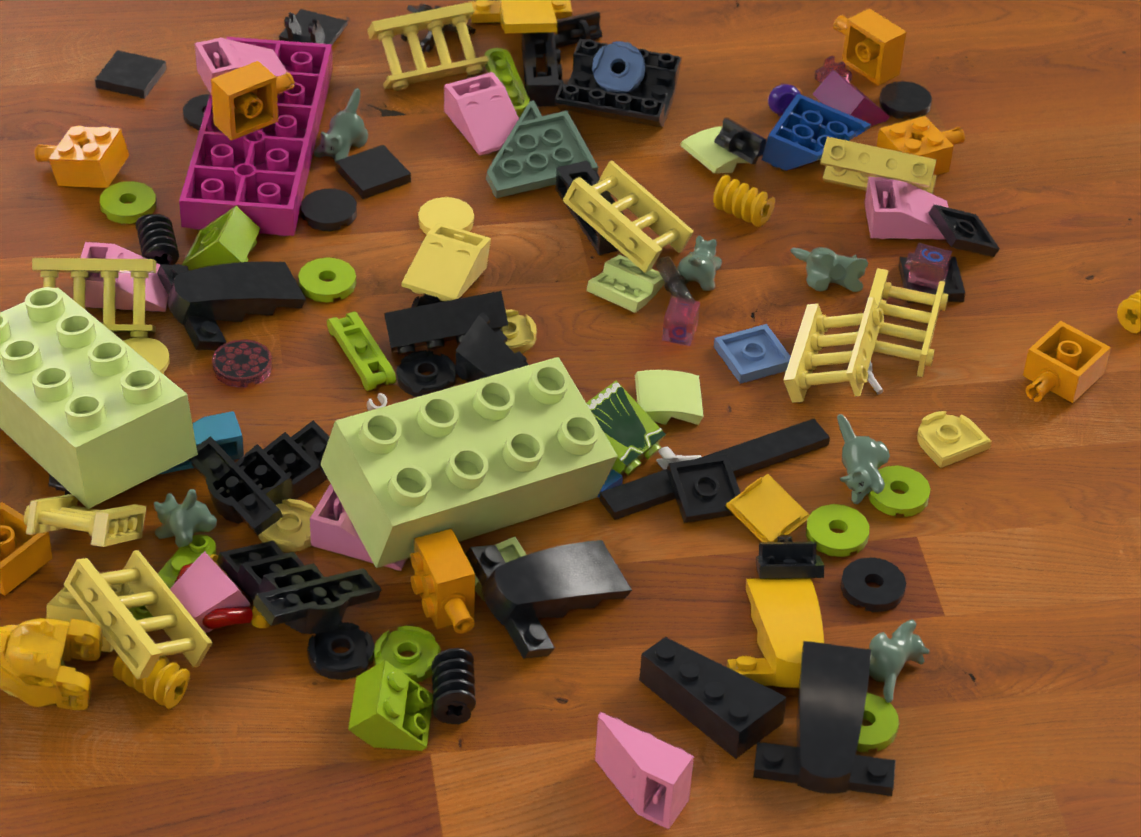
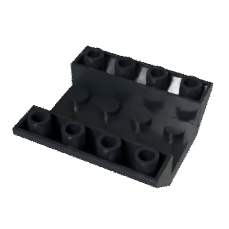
[554,39,682,128]

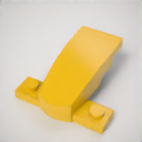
[469,0,573,33]
[727,578,824,688]

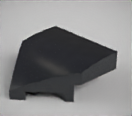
[756,535,824,579]

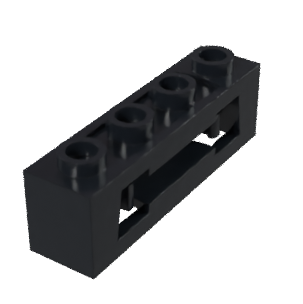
[522,32,564,107]
[556,161,631,255]

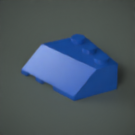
[761,93,871,171]

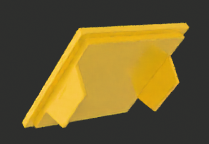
[725,474,810,542]

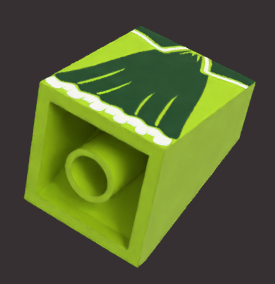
[587,381,666,476]

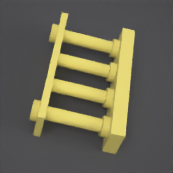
[367,2,489,91]
[820,136,936,194]
[562,161,694,273]
[32,258,156,338]
[869,268,949,377]
[783,297,884,403]
[24,494,147,547]
[64,550,213,679]

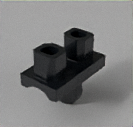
[555,11,603,47]
[714,118,767,164]

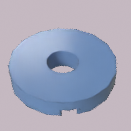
[592,41,645,94]

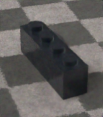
[384,291,508,355]
[455,312,529,382]

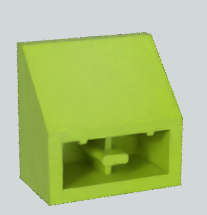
[348,660,433,751]

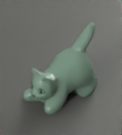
[314,88,368,164]
[674,236,722,291]
[791,247,868,292]
[837,414,890,504]
[154,489,217,547]
[869,619,930,703]

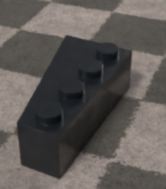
[639,637,787,759]

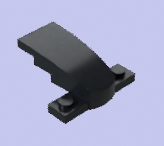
[157,262,306,351]
[188,420,330,536]
[465,540,632,659]
[217,541,382,634]
[753,641,895,796]

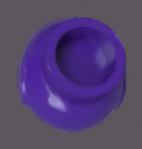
[768,84,802,116]

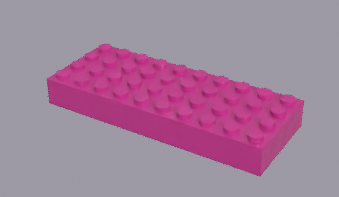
[179,37,333,236]

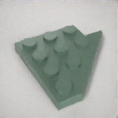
[486,101,598,198]

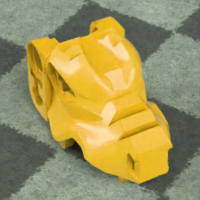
[0,618,103,710]

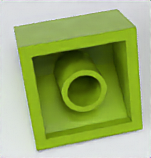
[182,206,261,270]

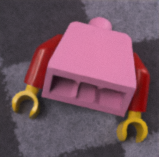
[170,551,270,633]

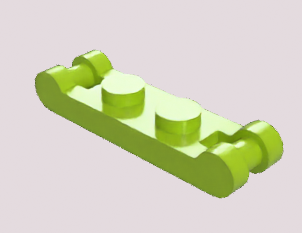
[327,311,396,391]

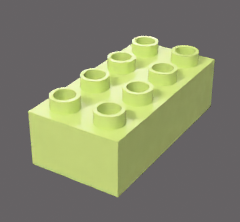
[0,287,198,509]
[320,357,618,568]

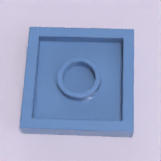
[714,324,791,384]

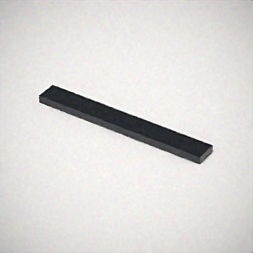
[599,419,830,520]

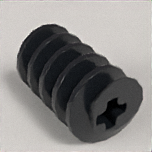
[136,214,179,265]
[432,648,476,724]

